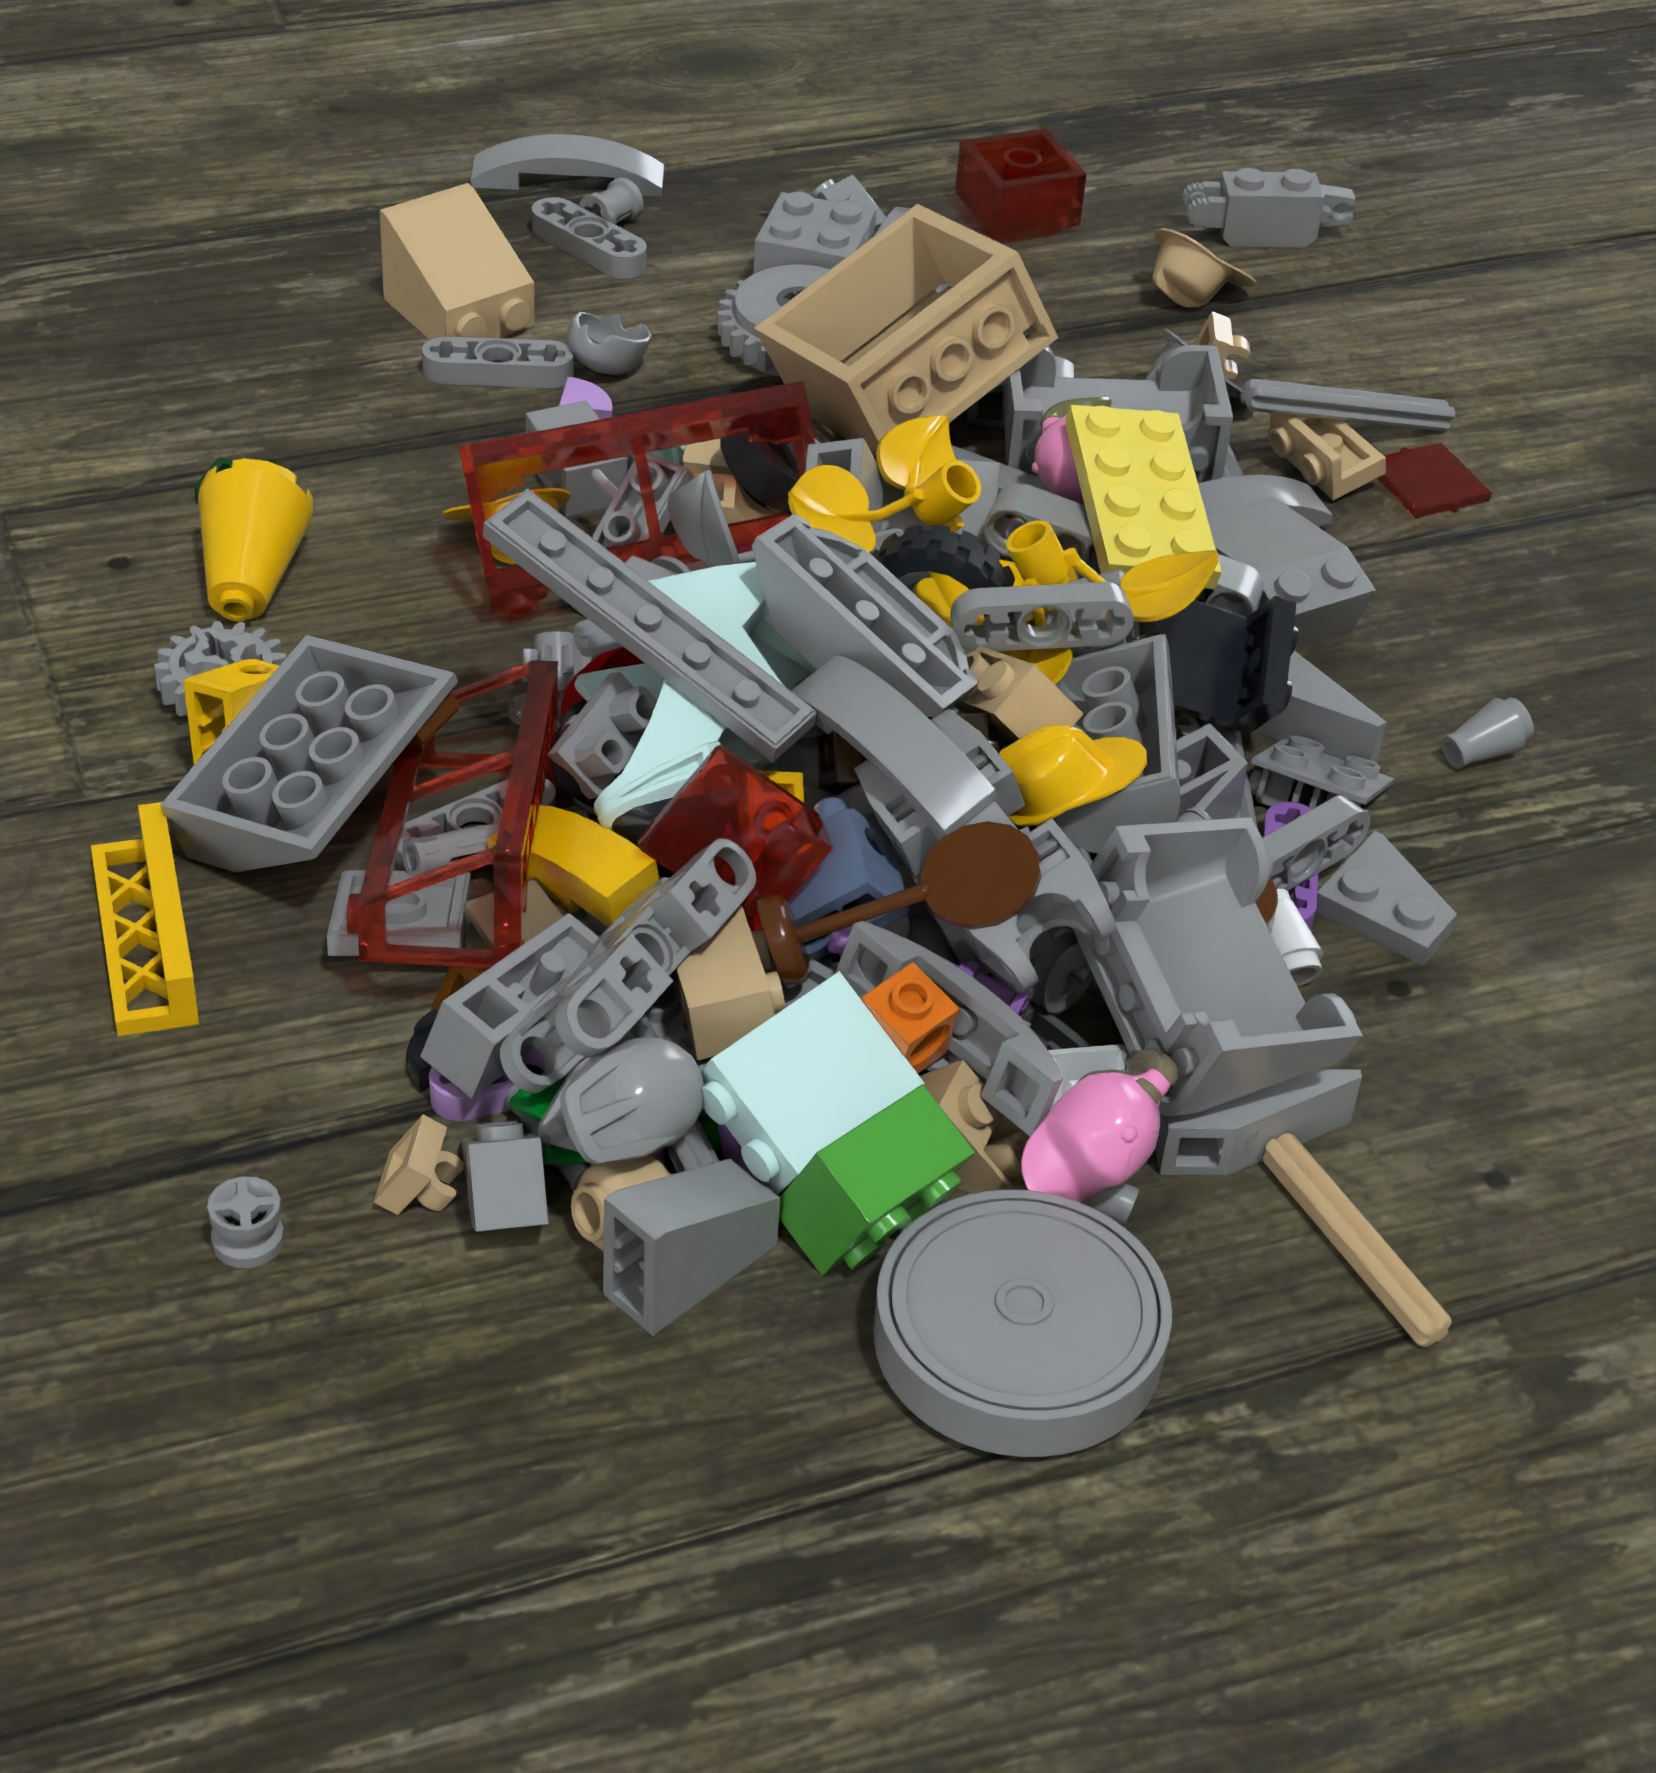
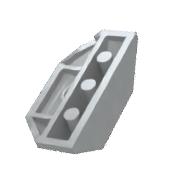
[752,514,978,717]

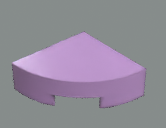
[559,377,612,427]

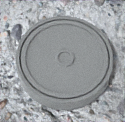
[873,1190,1172,1457]

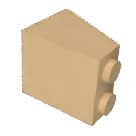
[380,183,535,340]

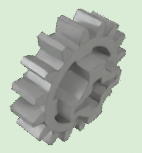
[154,621,287,717]

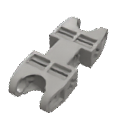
[854,710,1118,993]
[500,838,756,1093]

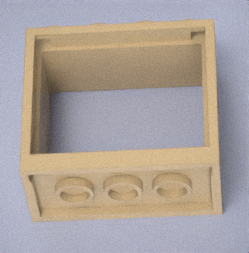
[754,204,1058,457]

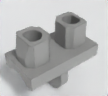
[547,671,657,799]

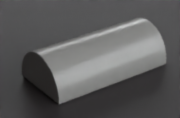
[1053,634,1181,854]

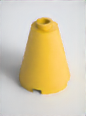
[198,458,313,621]

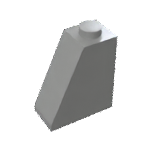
[603,1159,780,1336]

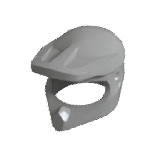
[538,1037,704,1164]

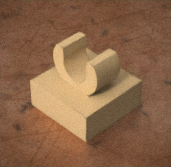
[1192,311,1251,379]
[374,1114,464,1215]

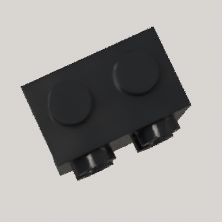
[1155,595,1299,735]

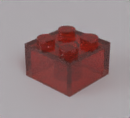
[955,128,1087,240]

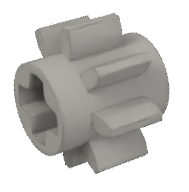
[521,631,592,699]

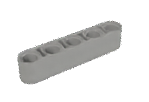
[984,483,1264,617]

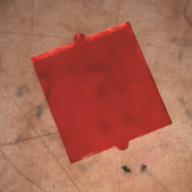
[1377,442,1492,518]

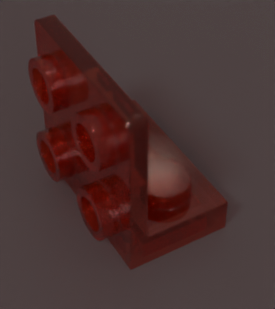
[638,745,833,931]

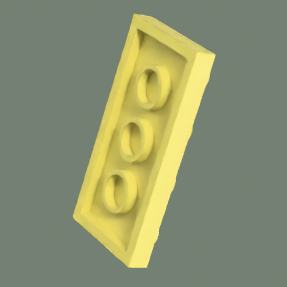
[1065,405,1222,589]

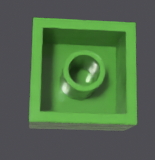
[779,1084,975,1276]

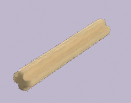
[1262,1133,1452,1348]

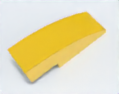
[486,804,659,927]

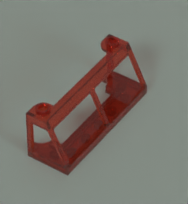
[458,381,815,616]
[346,660,558,968]

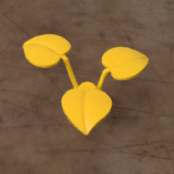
[788,415,984,630]
[997,520,1219,685]

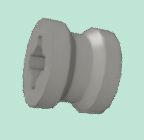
[207,1176,284,1269]

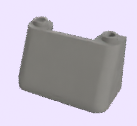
[1003,345,1233,483]
[1073,817,1363,1116]

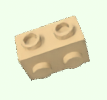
[1268,413,1386,500]

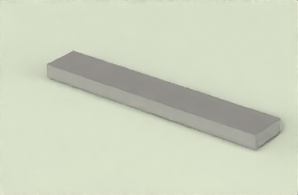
[483,488,818,762]

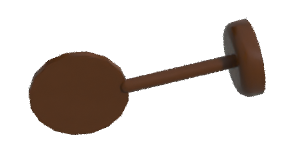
[757,821,1042,989]

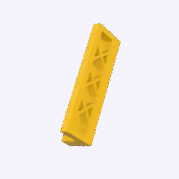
[91,802,199,1037]

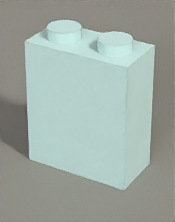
[701,971,925,1195]

